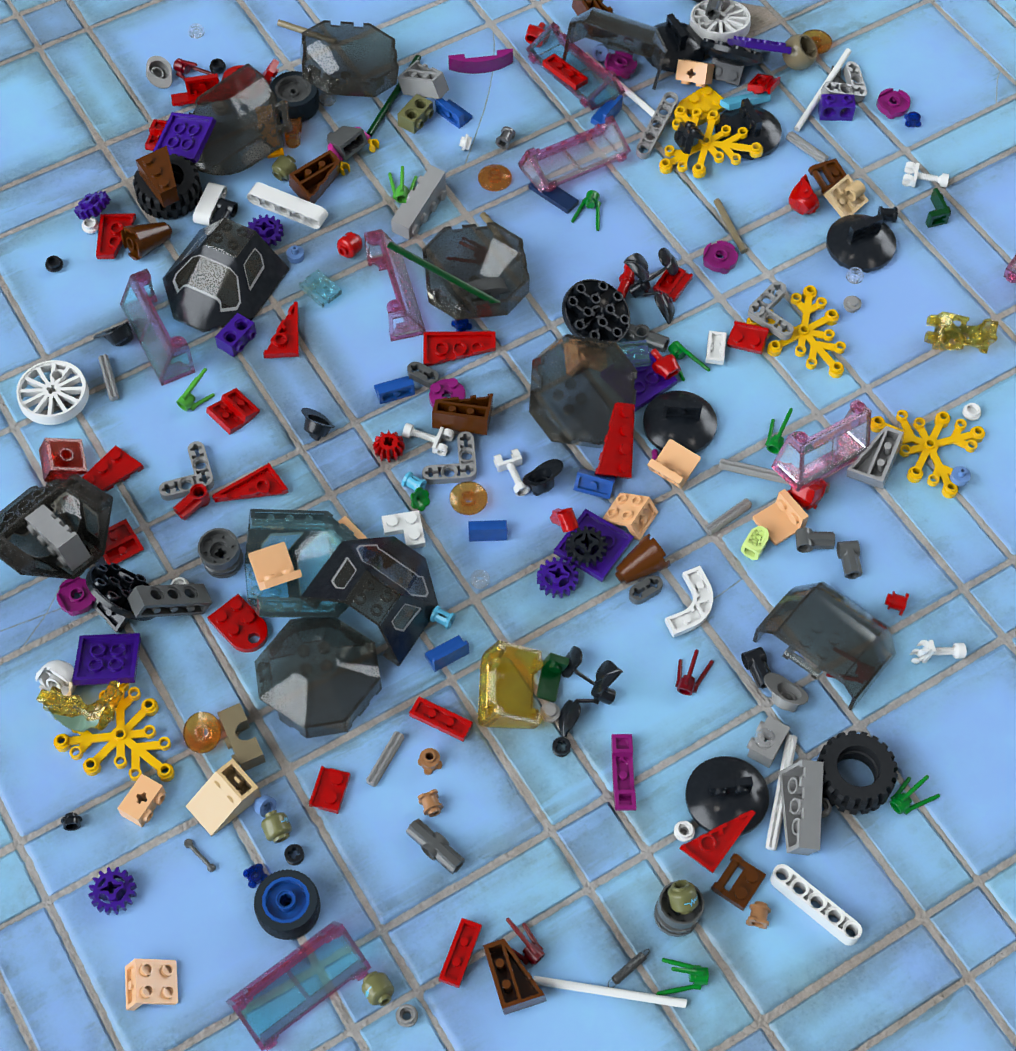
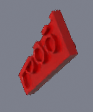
[423,331,496,366]
[594,402,635,479]
[63,445,144,508]

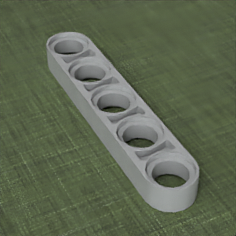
[636,92,678,159]

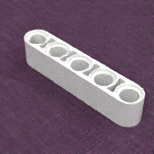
[247,182,328,229]
[770,864,862,946]

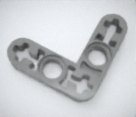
[821,61,867,102]
[748,281,794,340]
[422,431,477,484]
[159,441,214,501]

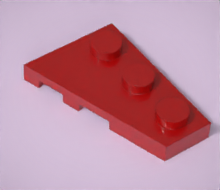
[96,213,136,259]

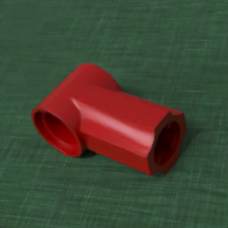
[173,483,210,520]
[550,508,579,532]

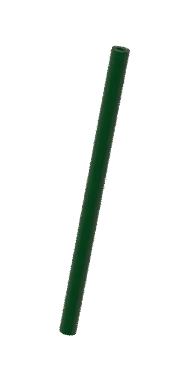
[366,55,421,137]
[387,241,501,307]

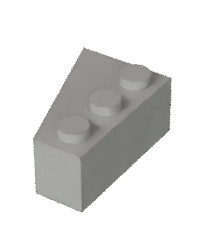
[397,60,449,99]
[847,426,904,489]

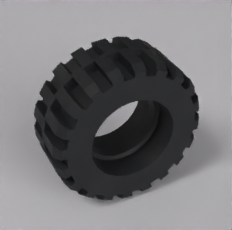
[133,154,202,220]
[817,731,898,815]

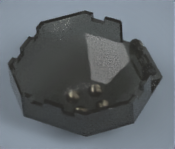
[300,20,399,97]
[422,222,530,320]
[529,334,638,448]
[254,617,382,738]

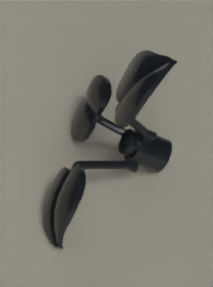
[624,248,679,324]
[558,646,623,737]

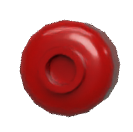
[337,232,363,258]

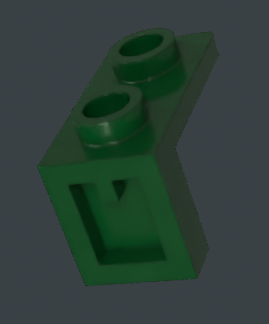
[925,188,951,228]
[536,653,569,703]

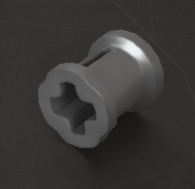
[495,126,515,149]

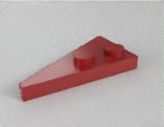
[263,302,299,358]
[212,463,289,502]
[679,810,756,874]

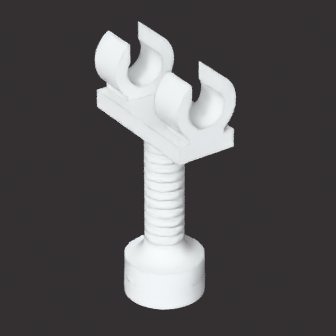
[902,162,949,188]
[402,423,454,456]
[493,449,530,497]
[909,640,967,664]

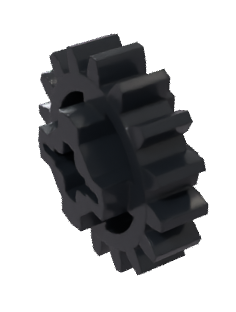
[565,526,608,567]

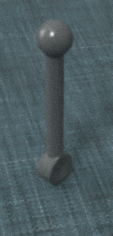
[184,839,216,872]

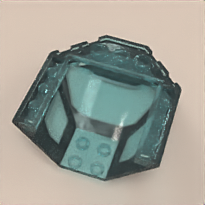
[244,509,374,618]

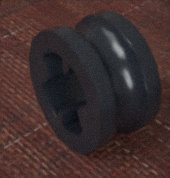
[552,737,571,757]
[284,844,304,866]

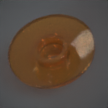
[803,29,832,54]
[478,164,512,191]
[449,481,488,515]
[183,712,221,753]

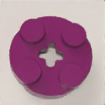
[604,51,637,79]
[876,88,910,119]
[703,241,738,274]
[429,378,466,407]
[56,577,96,616]

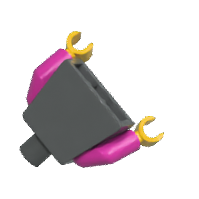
[327,126,379,176]

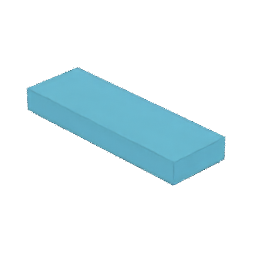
[720,92,771,111]

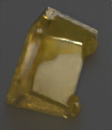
[478,640,543,729]

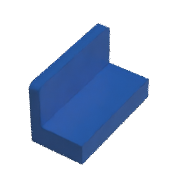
[591,95,623,130]
[435,98,472,129]
[374,376,415,404]
[573,468,616,500]
[468,520,508,542]
[425,635,469,672]

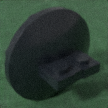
[642,13,706,73]
[699,38,764,86]
[715,98,782,160]
[826,214,896,273]
[562,279,630,348]
[643,391,717,453]
[86,563,154,632]
[685,756,769,836]

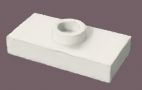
[705,330,727,365]

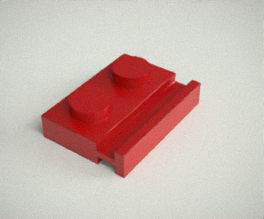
[747,73,781,94]
[653,267,693,302]
[727,321,770,355]
[309,766,351,814]

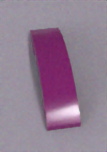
[448,48,513,74]
[611,734,636,811]

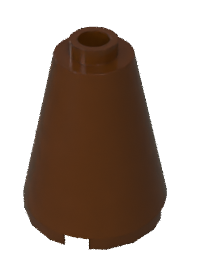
[121,222,172,260]
[615,534,671,584]

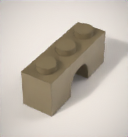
[216,703,266,771]

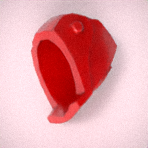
[789,174,820,215]
[787,471,828,511]

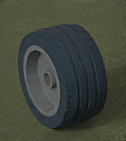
[269,71,320,123]

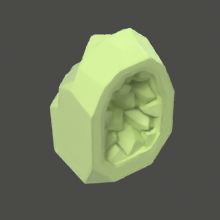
[741,526,769,560]

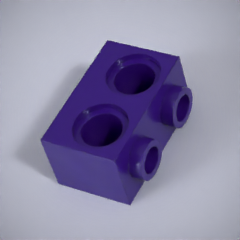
[818,94,856,121]
[215,313,257,357]

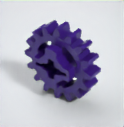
[74,191,111,220]
[245,214,284,248]
[537,557,579,598]
[88,867,137,915]

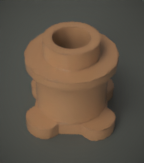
[418,748,442,775]
[418,789,443,817]
[746,901,771,929]

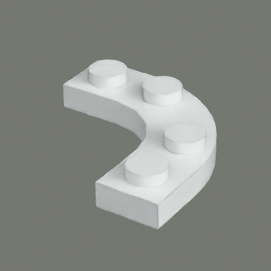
[664,566,713,638]

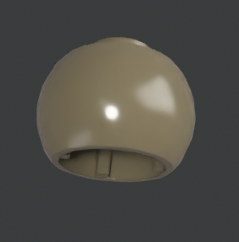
[782,34,818,70]

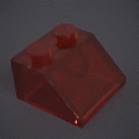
[39,438,88,482]

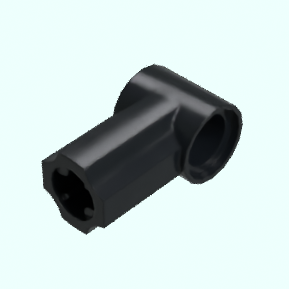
[209,198,238,232]
[741,647,771,689]

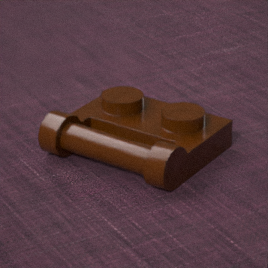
[808,158,846,196]
[711,853,766,911]

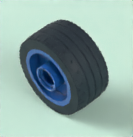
[254,869,320,940]

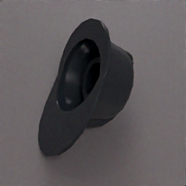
[93,319,134,346]
[301,408,335,441]
[523,459,563,496]

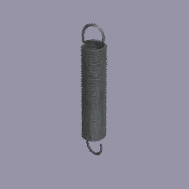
[608,949,650,988]

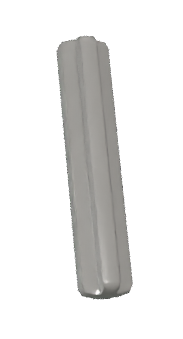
[786,131,829,163]
[98,354,119,401]
[705,498,752,536]
[366,731,404,787]

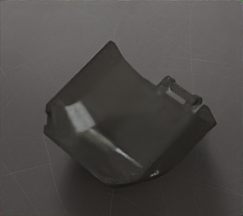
[563,7,668,90]
[189,64,293,175]
[753,582,896,711]

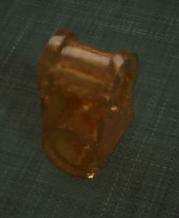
[284,117,302,148]

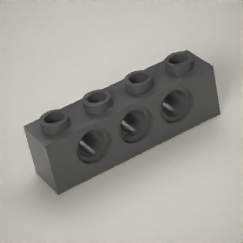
[127,583,212,618]

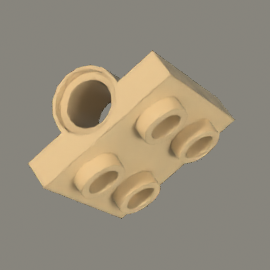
[823,174,869,218]

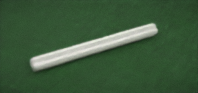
[765,734,798,851]

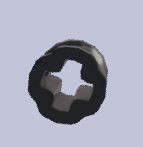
[877,206,898,222]

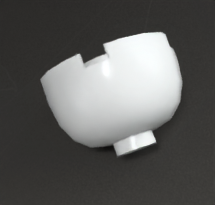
[35,660,77,700]

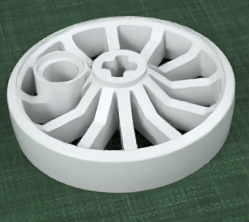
[689,0,751,44]
[16,360,89,425]

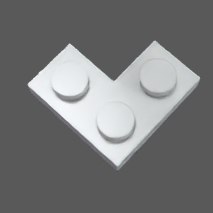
[381,510,426,549]

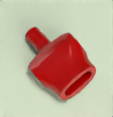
[525,22,548,46]
[650,348,681,380]

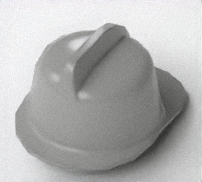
[146,56,172,89]
[764,673,809,712]

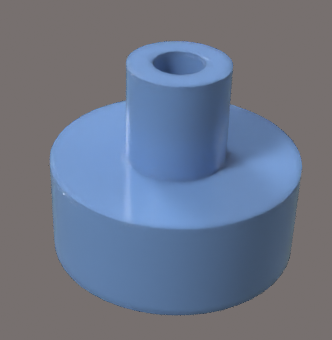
[592,44,609,62]
[286,245,305,264]
[950,466,971,486]
[254,795,276,818]

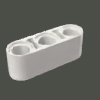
[193,182,227,226]

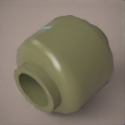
[271,155,297,181]
[261,810,292,843]
[668,880,699,914]
[362,971,394,1006]

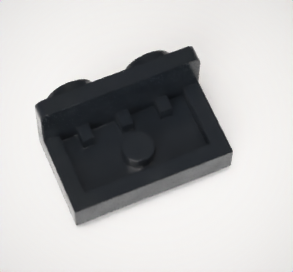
[674,121,704,154]

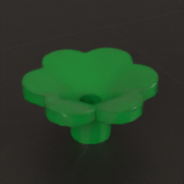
[410,487,430,511]

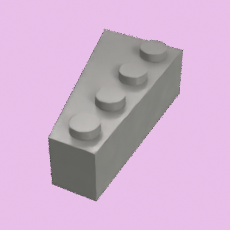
[391,164,447,240]
[25,504,91,571]
[779,759,824,855]

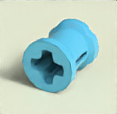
[402,471,427,491]
[430,605,456,629]

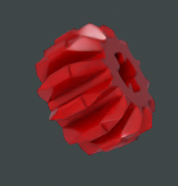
[373,430,405,462]

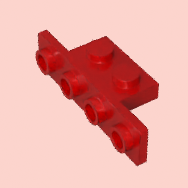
[171,73,233,106]

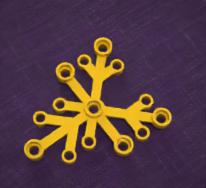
[659,106,763,178]
[746,285,846,378]
[869,410,985,499]
[53,683,175,782]

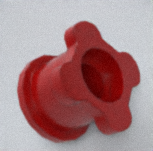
[885,591,909,616]

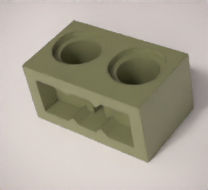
[397,94,434,134]

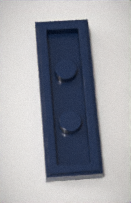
[528,175,579,214]

